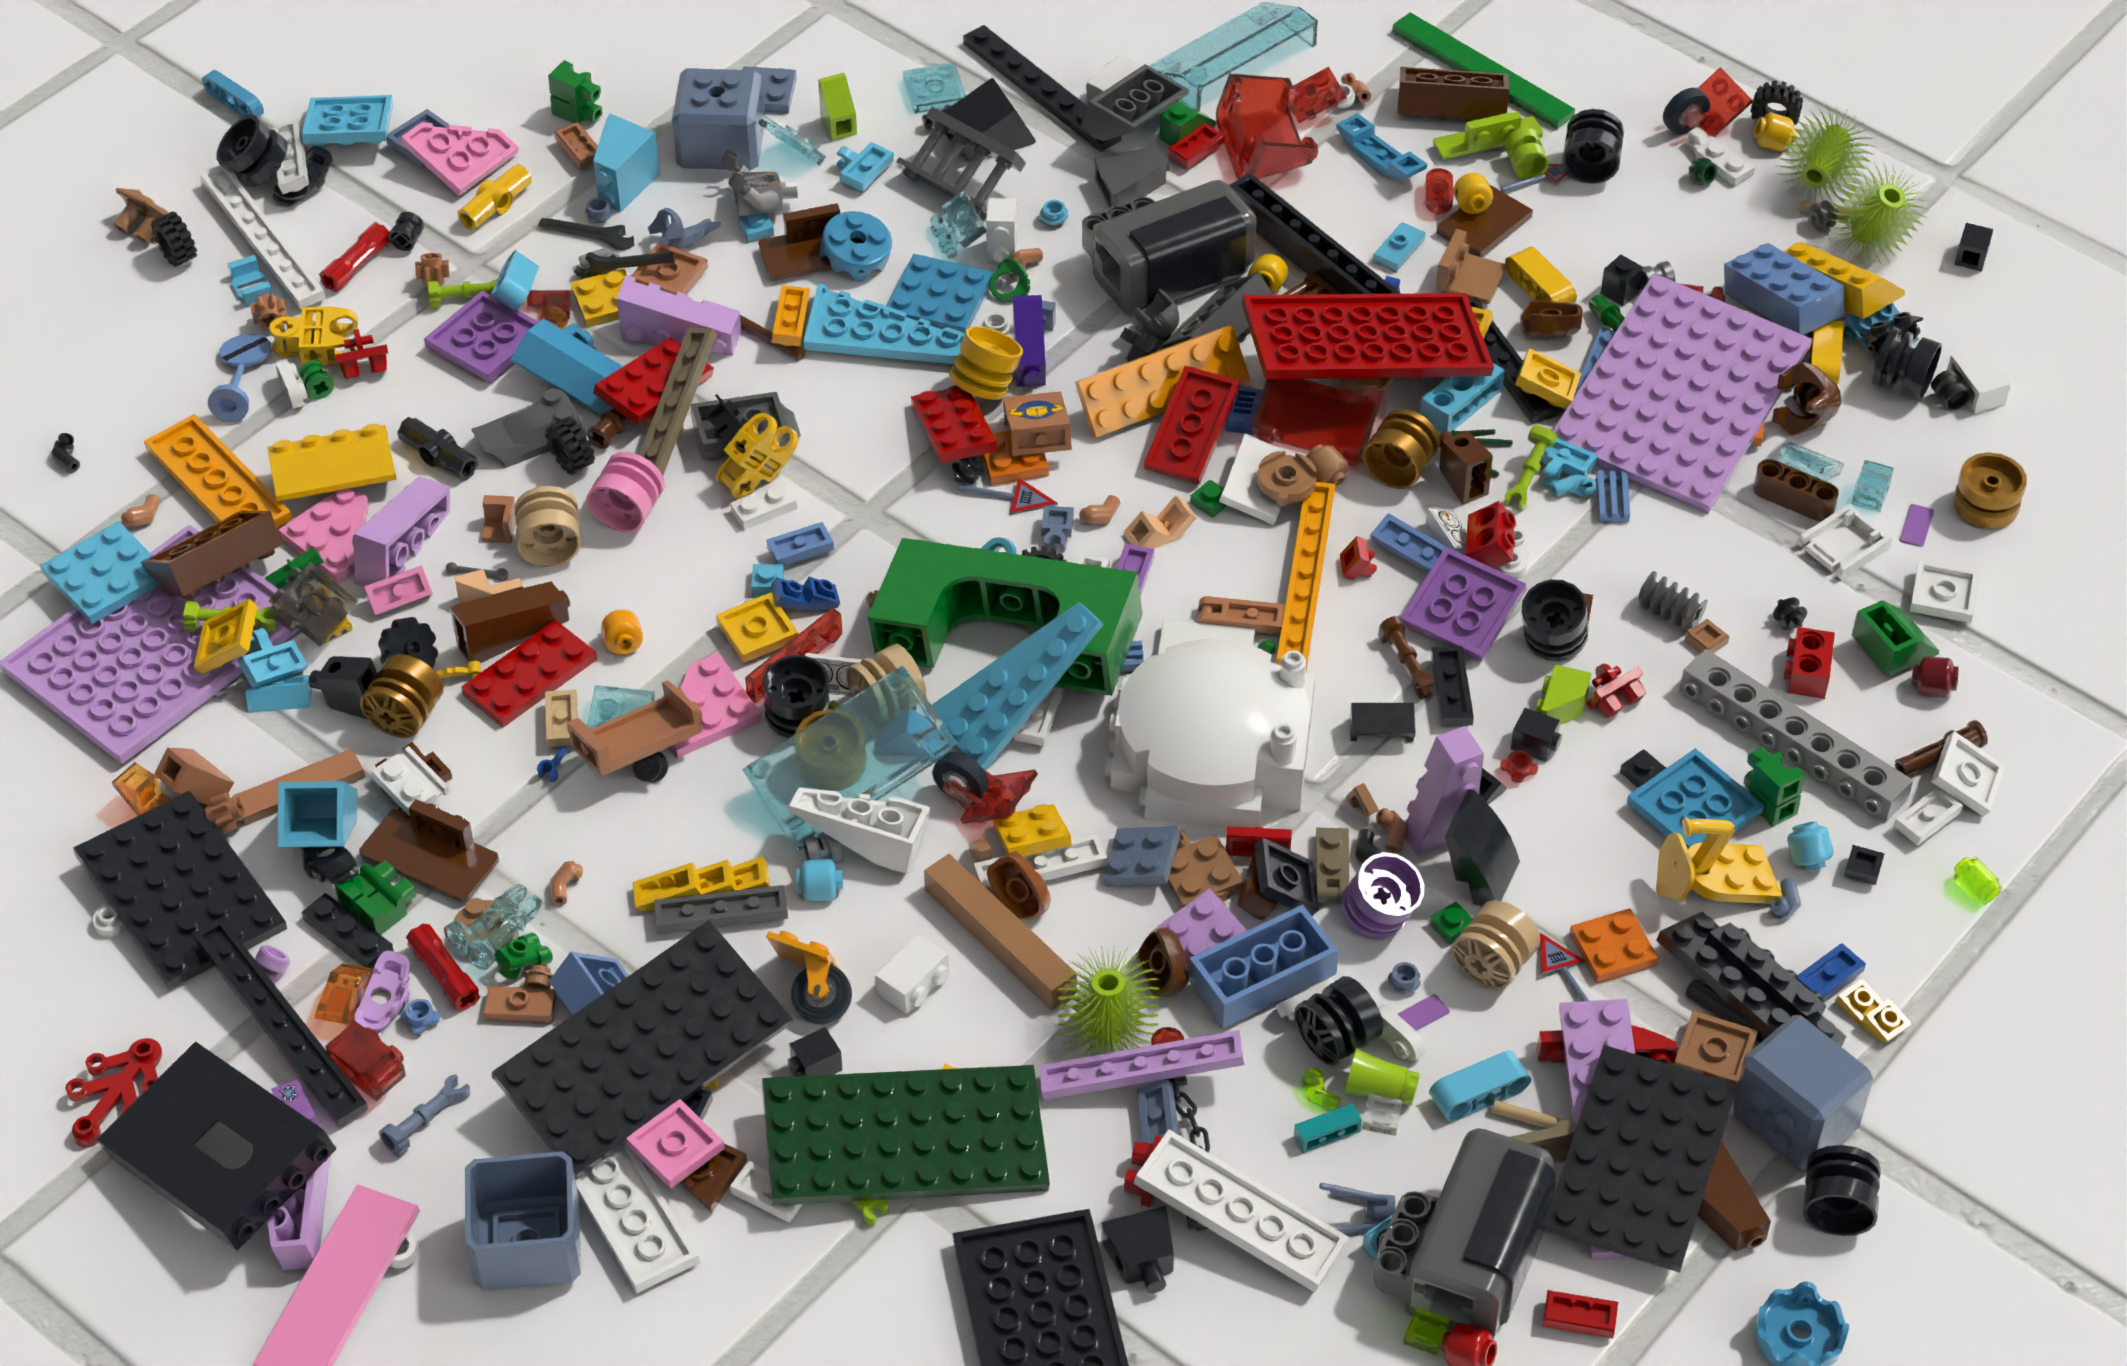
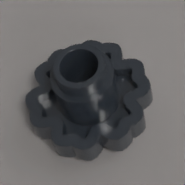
[1120,327,1164,363]
[378,617,438,668]

